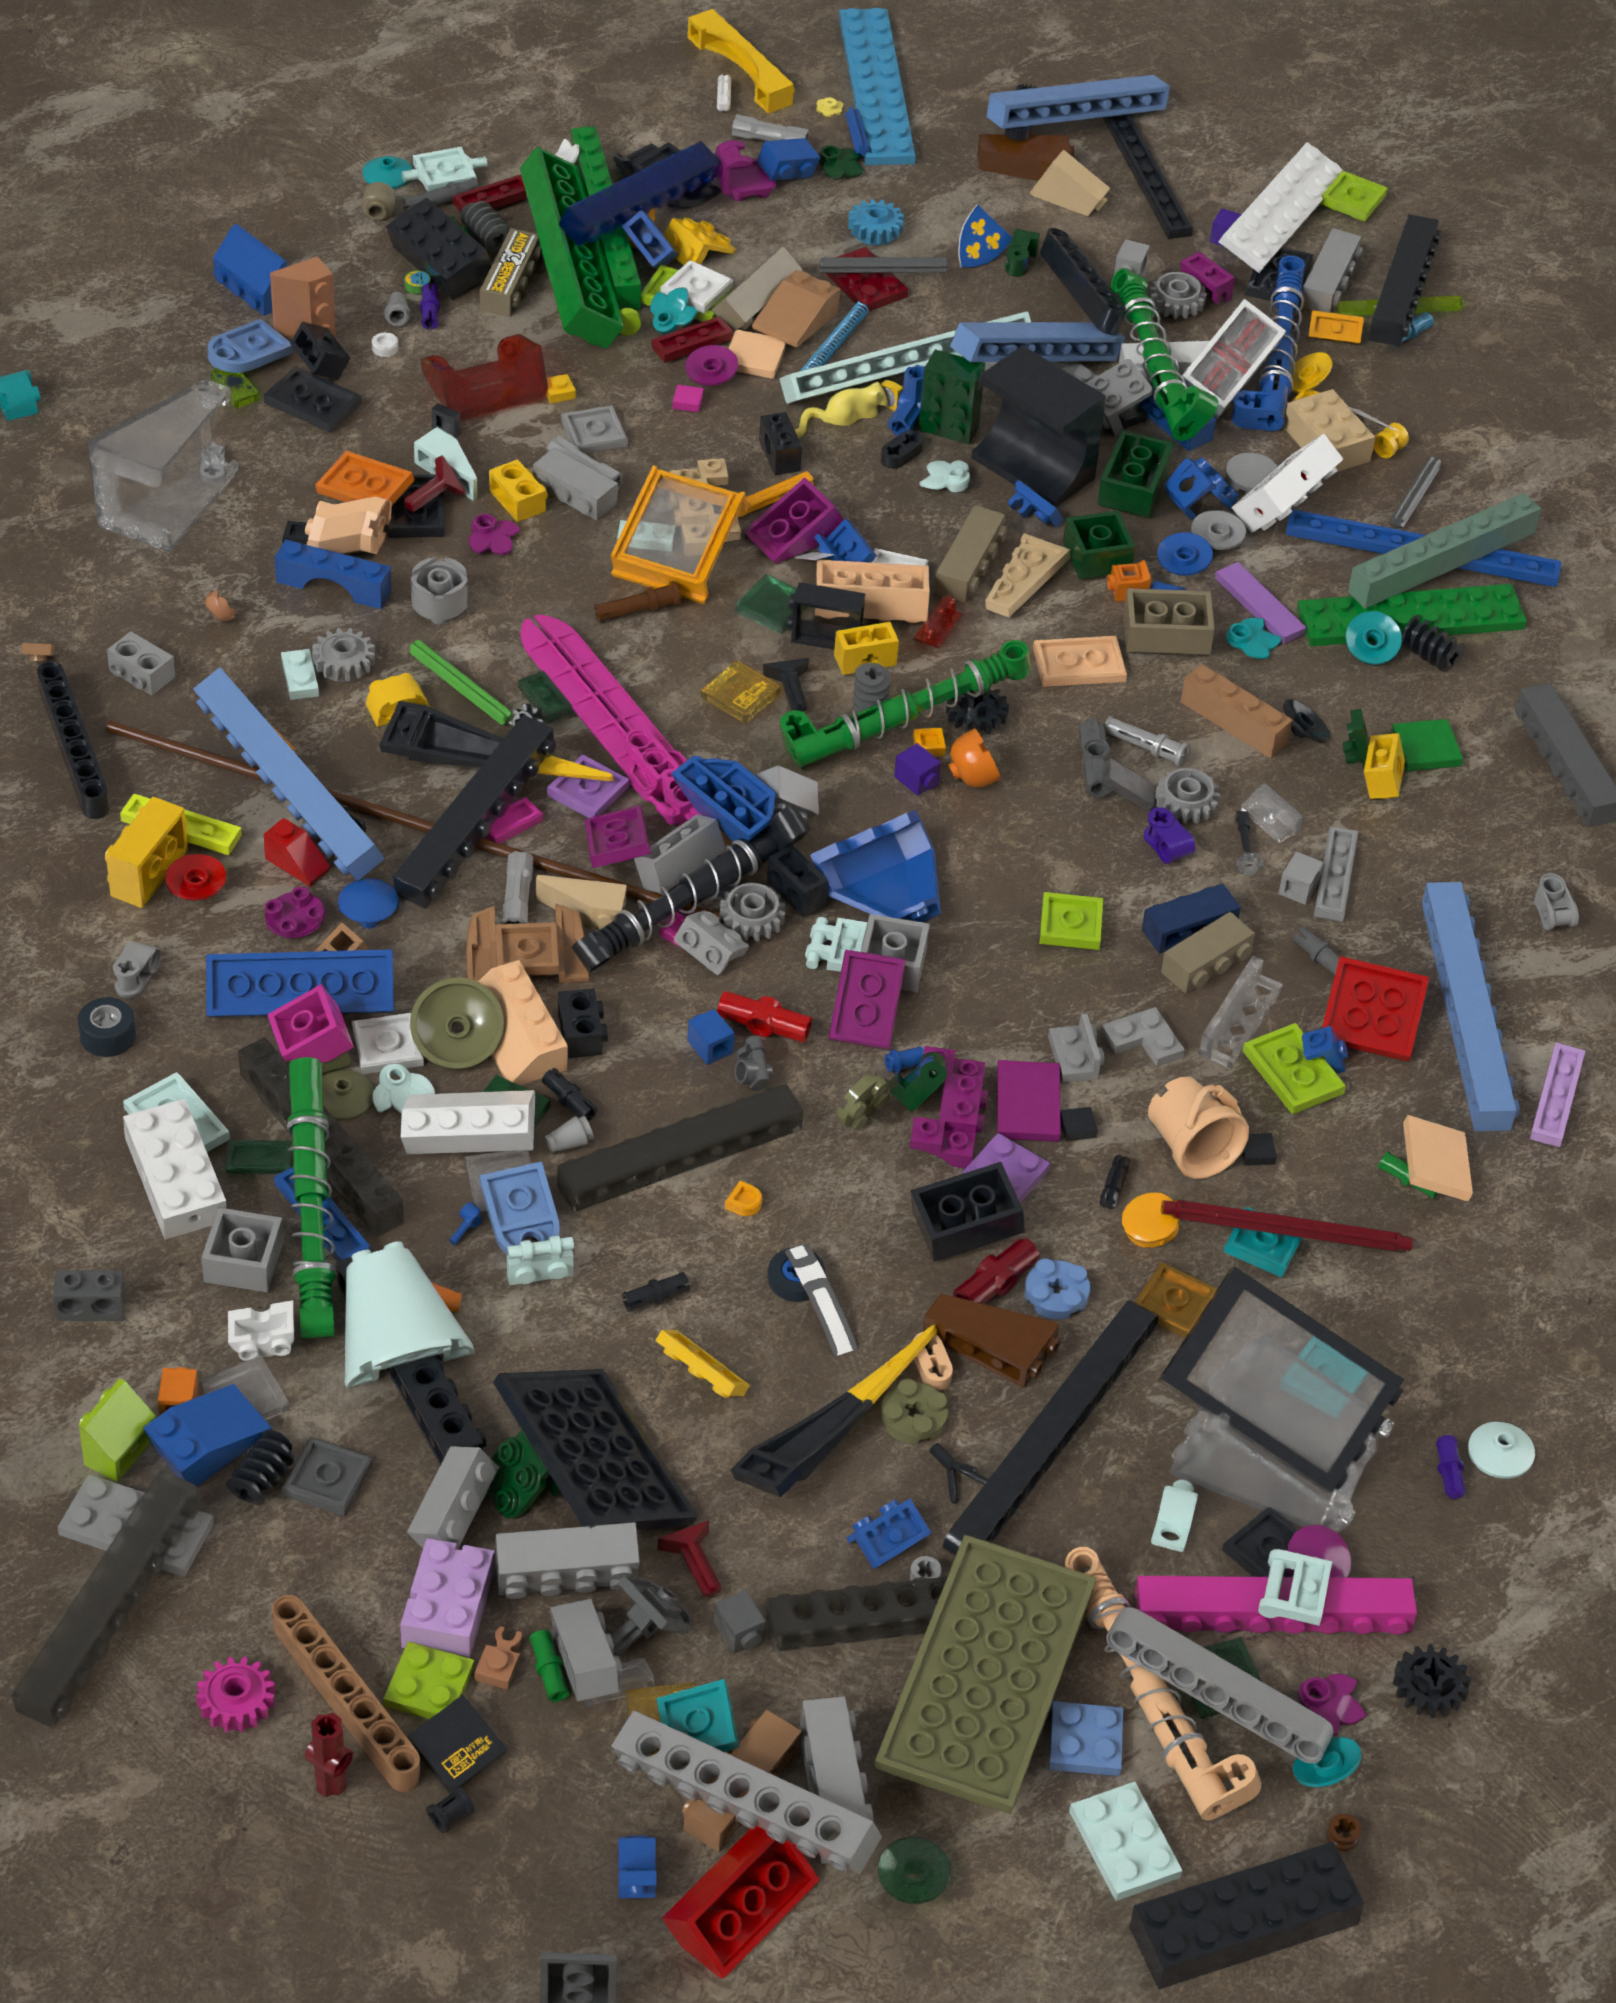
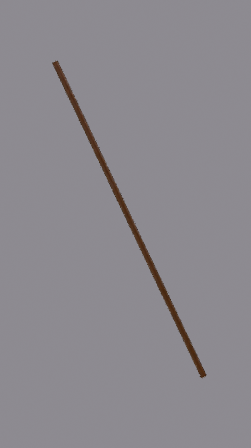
[106,721,724,925]

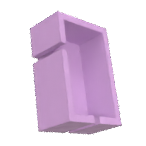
[400,1538,494,1658]

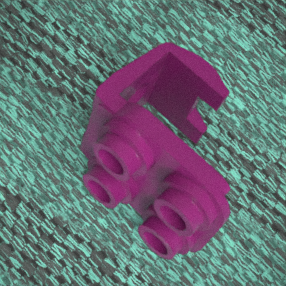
[712,140,776,201]

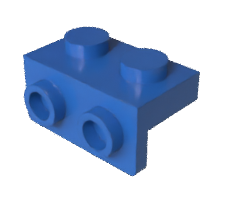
[814,518,877,563]

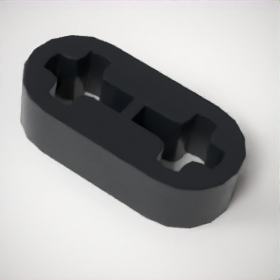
[881,430,923,469]

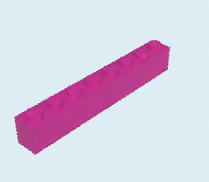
[1134,1576,1417,1634]

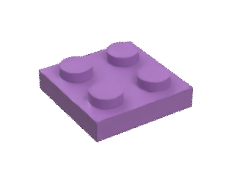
[547,754,629,818]
[962,1133,1050,1203]

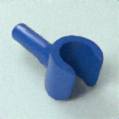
[449,1202,482,1245]

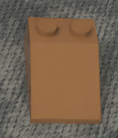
[752,270,841,347]

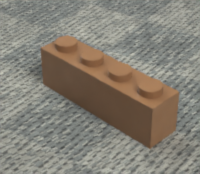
[1181,664,1293,759]
[682,1709,802,1852]

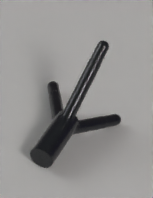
[930,1443,989,1504]

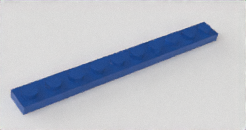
[1285,509,1562,587]

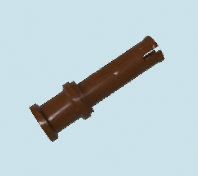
[594,581,681,622]

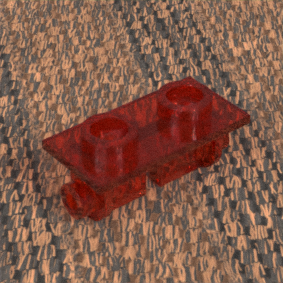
[913,596,963,649]

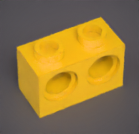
[489,459,548,523]

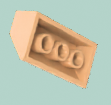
[815,560,930,623]
[478,960,568,1085]

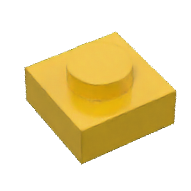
[542,374,576,404]

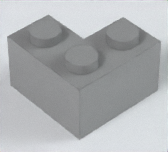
[755,765,819,821]

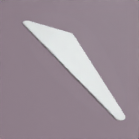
[1349,407,1396,430]

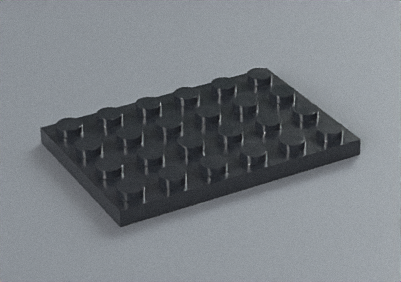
[493,1369,698,1530]

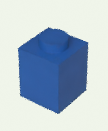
[687,1009,734,1065]

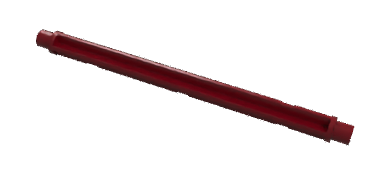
[1160,1199,1413,1252]

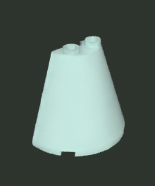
[345,1242,475,1388]

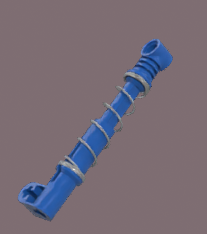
[1232,256,1305,431]

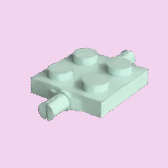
[402,147,488,192]

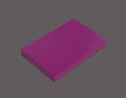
[584,805,651,868]
[829,949,906,1051]
[997,1060,1061,1142]

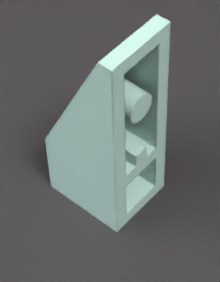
[414,427,477,501]

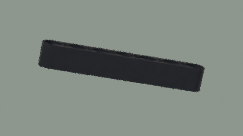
[1040,228,1127,335]
[37,661,109,819]

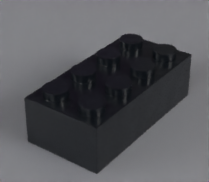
[386,198,492,300]

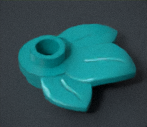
[650,287,698,335]
[1225,618,1281,659]

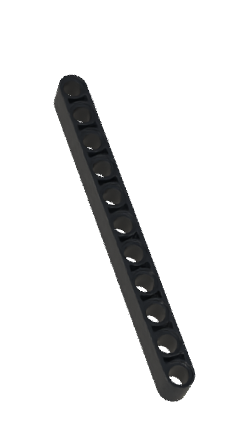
[942,1300,1159,1556]

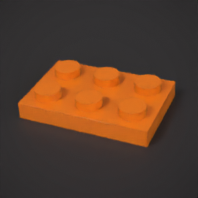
[315,451,414,505]

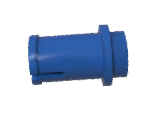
[884,1046,924,1074]

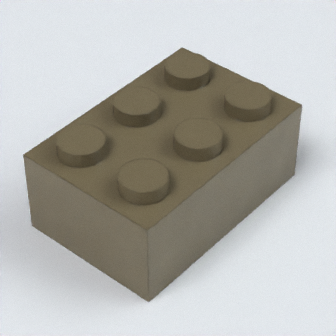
[1123,588,1215,655]

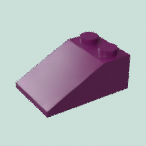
[743,477,844,564]

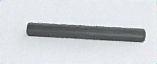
[819,257,948,273]

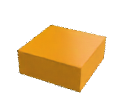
[913,728,946,757]

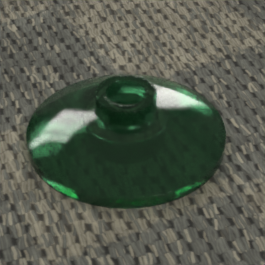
[878,1837,951,1904]

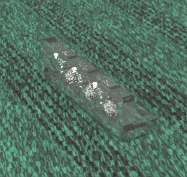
[1199,956,1283,1069]

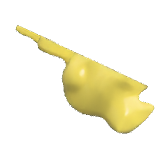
[795,382,888,437]

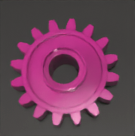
[196,1657,275,1733]

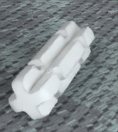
[717,74,731,112]

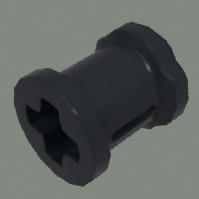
[426,1786,475,1833]

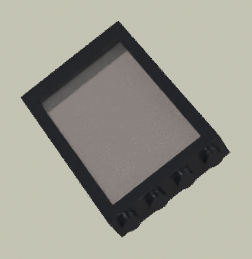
[1158,1267,1404,1493]

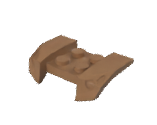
[466,904,590,983]

